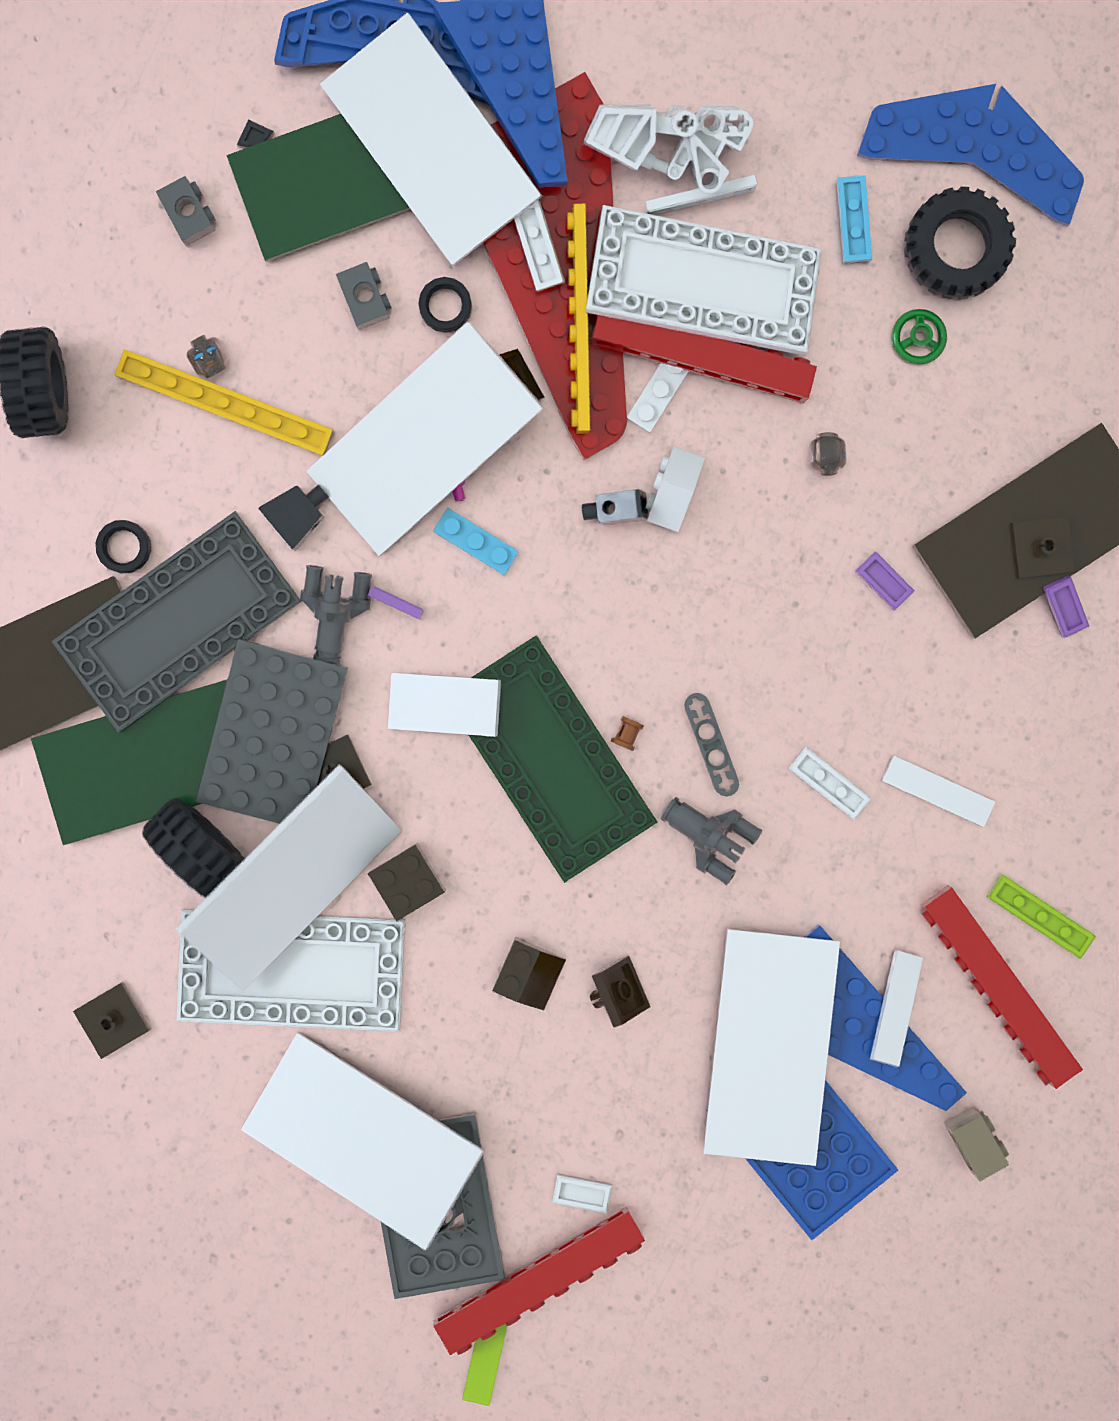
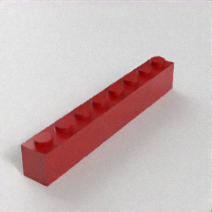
[589,315,817,403]
[921,885,1083,1089]
[433,1207,645,1355]

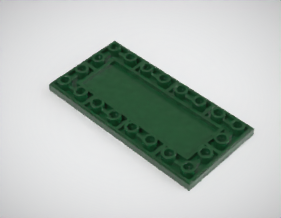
[226,114,411,262]
[469,635,658,883]
[31,679,228,845]

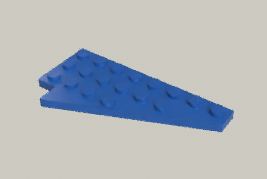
[433,0,568,188]
[805,924,967,1111]

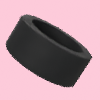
[418,277,472,333]
[95,520,151,574]

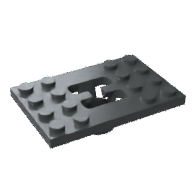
[381,1113,505,1299]

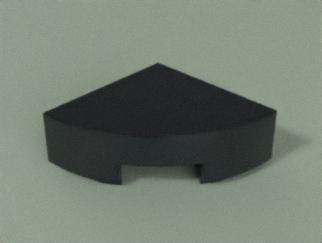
[237,119,275,149]

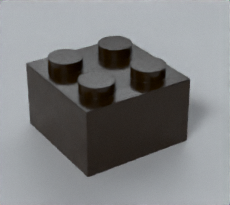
[367,843,446,922]

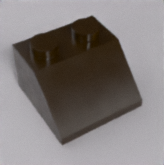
[492,937,566,1011]

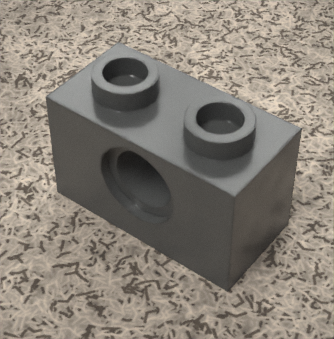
[155,176,216,246]
[336,262,392,330]

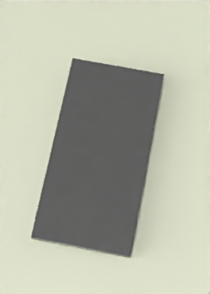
[52,511,301,733]

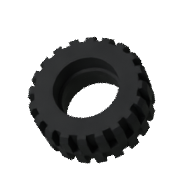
[904,186,1016,300]
[0,327,69,438]
[142,798,245,898]

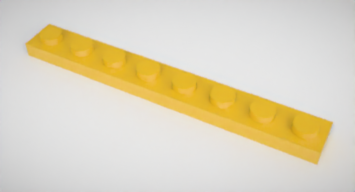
[567,204,590,434]
[114,349,334,456]

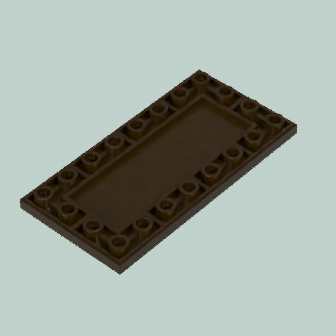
[913,423,1119,639]
[0,576,122,751]

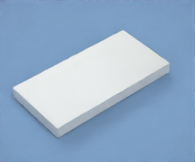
[388,673,501,736]

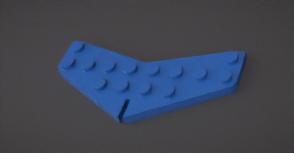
[274,0,487,103]
[857,84,1084,227]

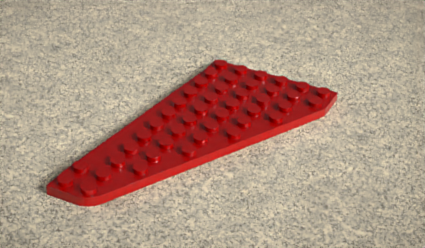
[483,72,627,460]

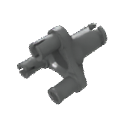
[300,565,372,663]
[661,797,763,886]

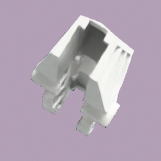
[583,104,754,193]

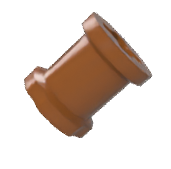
[611,716,644,751]

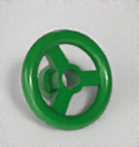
[892,309,947,365]

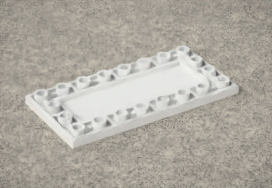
[320,13,542,266]
[585,205,821,356]
[306,322,544,556]
[176,765,402,991]
[176,909,405,1032]
[703,929,840,1166]
[241,1033,485,1250]

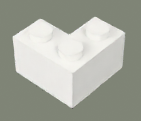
[646,446,705,532]

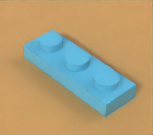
[836,175,872,263]
[433,507,519,576]

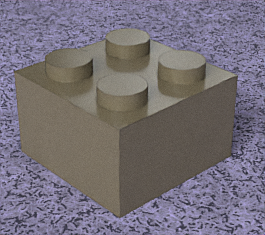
[944,1107,1009,1182]

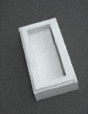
[552,1174,612,1213]

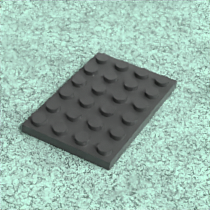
[196,639,348,824]

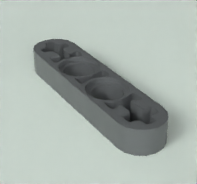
[684,693,739,797]

